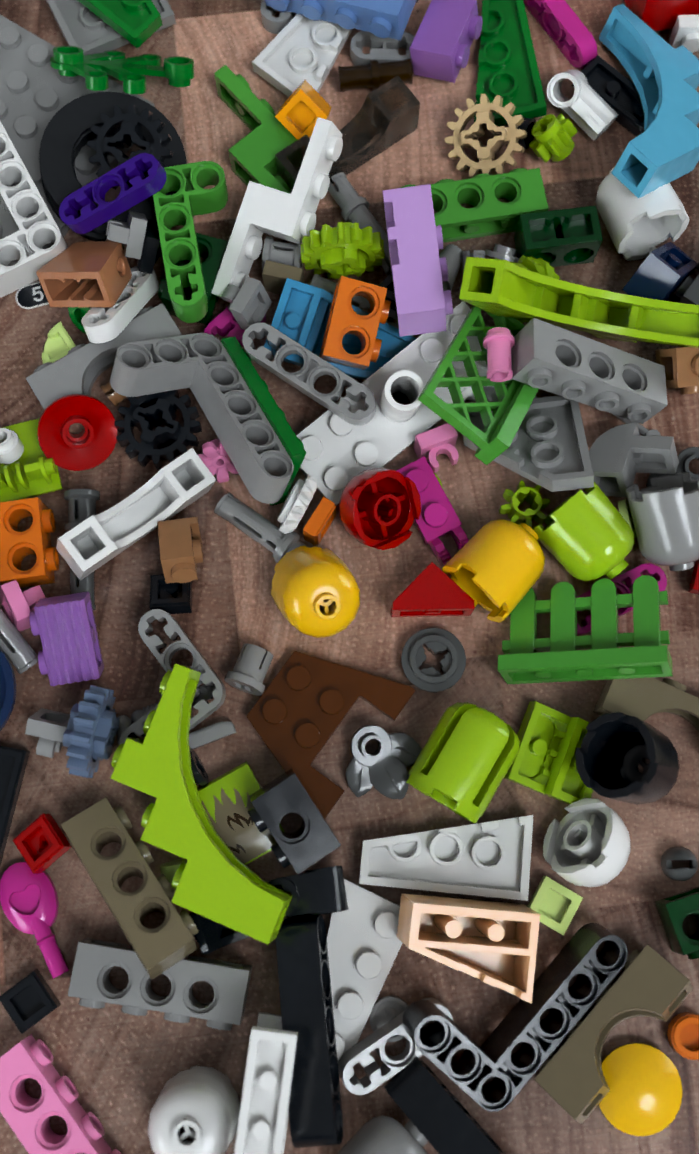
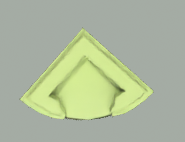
[42,321,76,364]

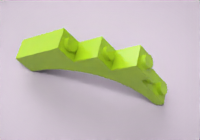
[459,257,699,348]
[110,663,292,944]

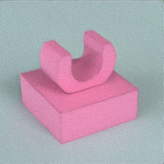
[413,423,459,473]
[0,580,46,632]

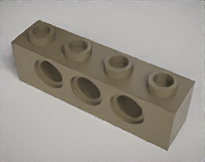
[61,797,199,980]

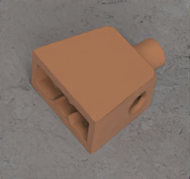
[36,239,132,307]

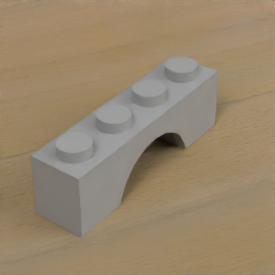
[26,303,182,410]

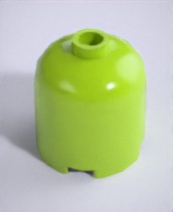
[533,481,635,582]

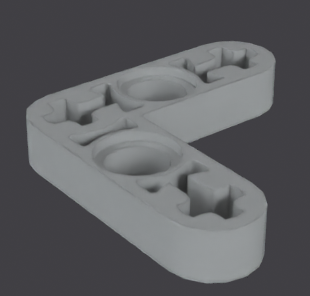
[119,609,226,745]

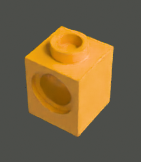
[275,80,332,145]

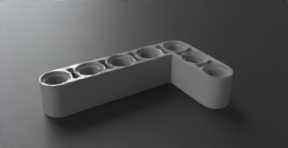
[109,333,294,504]

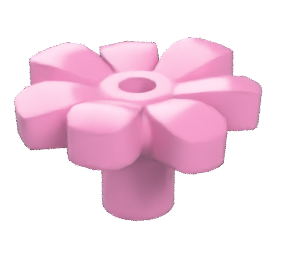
[198,439,238,483]

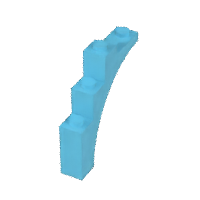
[598,4,699,198]

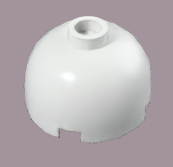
[543,798,630,887]

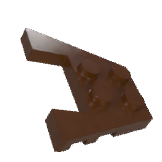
[246,651,416,819]

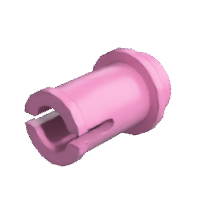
[483,327,515,382]

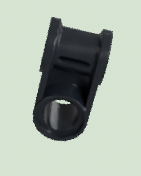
[268,866,348,918]

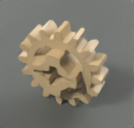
[445,93,527,178]

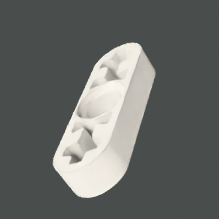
[81,266,159,344]

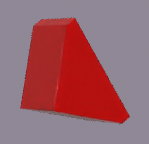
[391,562,475,617]

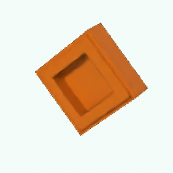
[303,496,336,546]

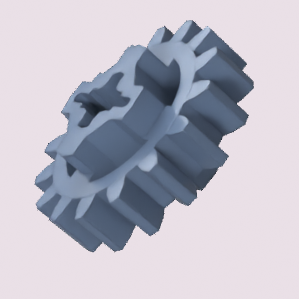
[63,685,120,778]

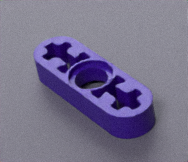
[59,153,167,234]

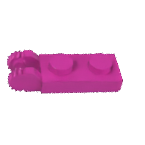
[396,456,469,567]

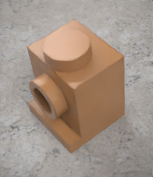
[157,517,204,584]

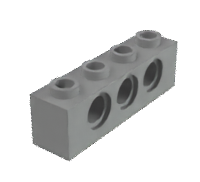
[511,318,668,424]
[67,938,253,1030]

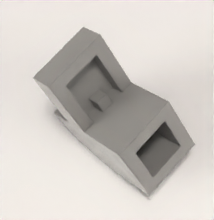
[589,423,679,497]

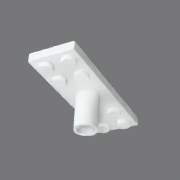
[296,301,487,505]

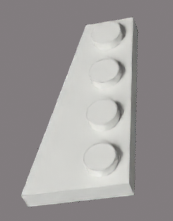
[252,14,352,97]
[359,815,534,901]

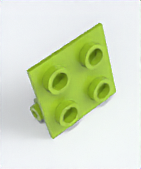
[0,418,63,502]

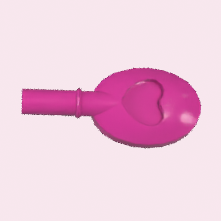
[0,862,69,979]

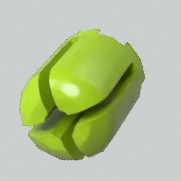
[406,702,520,824]

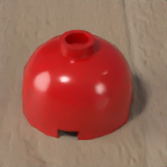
[339,468,421,550]

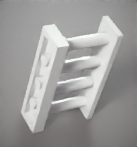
[234,1012,298,1154]

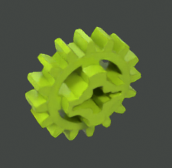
[301,222,385,279]

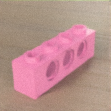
[0,1034,122,1154]

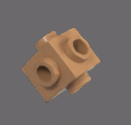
[655,346,699,394]

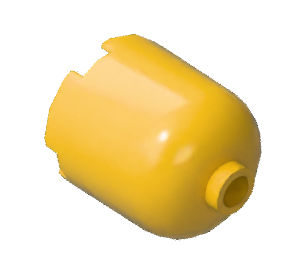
[441,519,545,623]
[271,546,360,638]

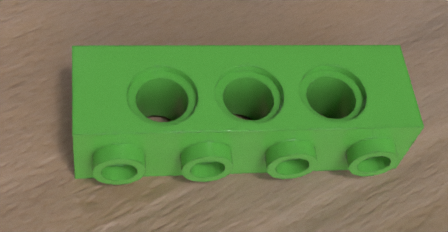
[401,168,549,243]

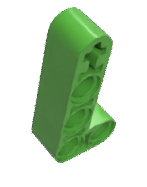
[153,161,228,323]

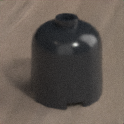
[575,712,680,805]

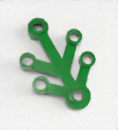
[50,46,194,94]

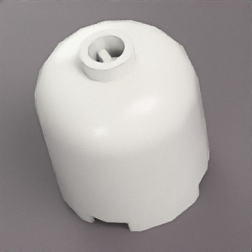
[596,168,690,261]
[148,1066,241,1154]

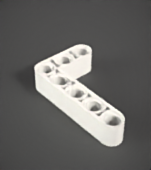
[0,121,68,298]

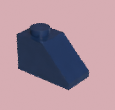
[622,242,698,301]

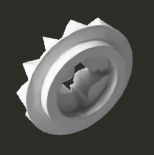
[277,474,317,534]

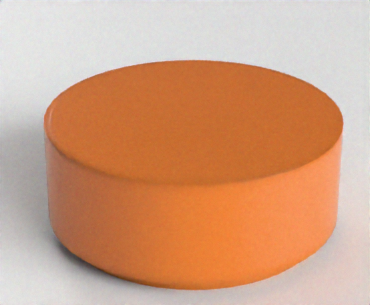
[667,1012,699,1060]

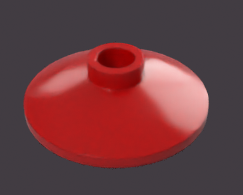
[37,394,118,471]

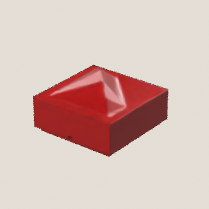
[13,813,72,874]

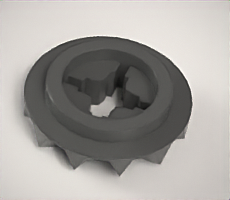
[401,628,466,693]

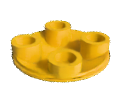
[598,1043,682,1136]

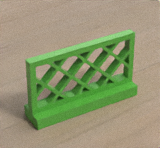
[418,305,539,465]

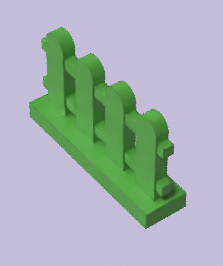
[498,575,673,685]

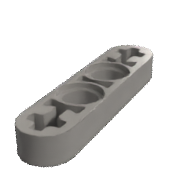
[242,322,376,425]

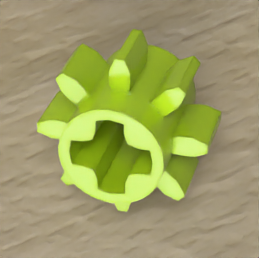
[529,114,578,163]
[499,480,550,527]

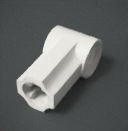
[547,69,618,141]

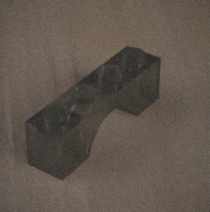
[275,75,420,194]

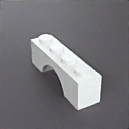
[56,448,216,581]

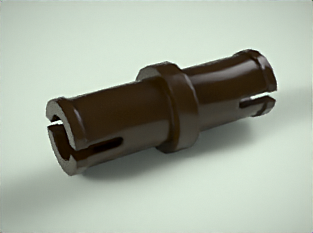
[338,59,413,92]

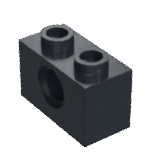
[247,769,341,874]

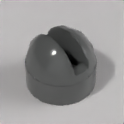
[661,847,698,881]

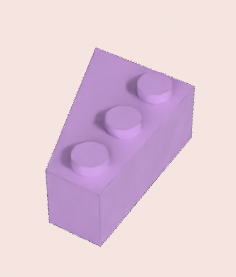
[383,184,453,337]

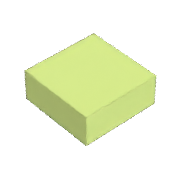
[527,875,583,936]

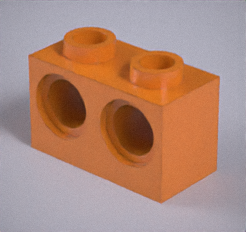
[319,276,391,370]
[0,497,60,588]

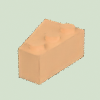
[397,893,540,1004]

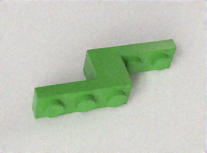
[214,65,299,194]

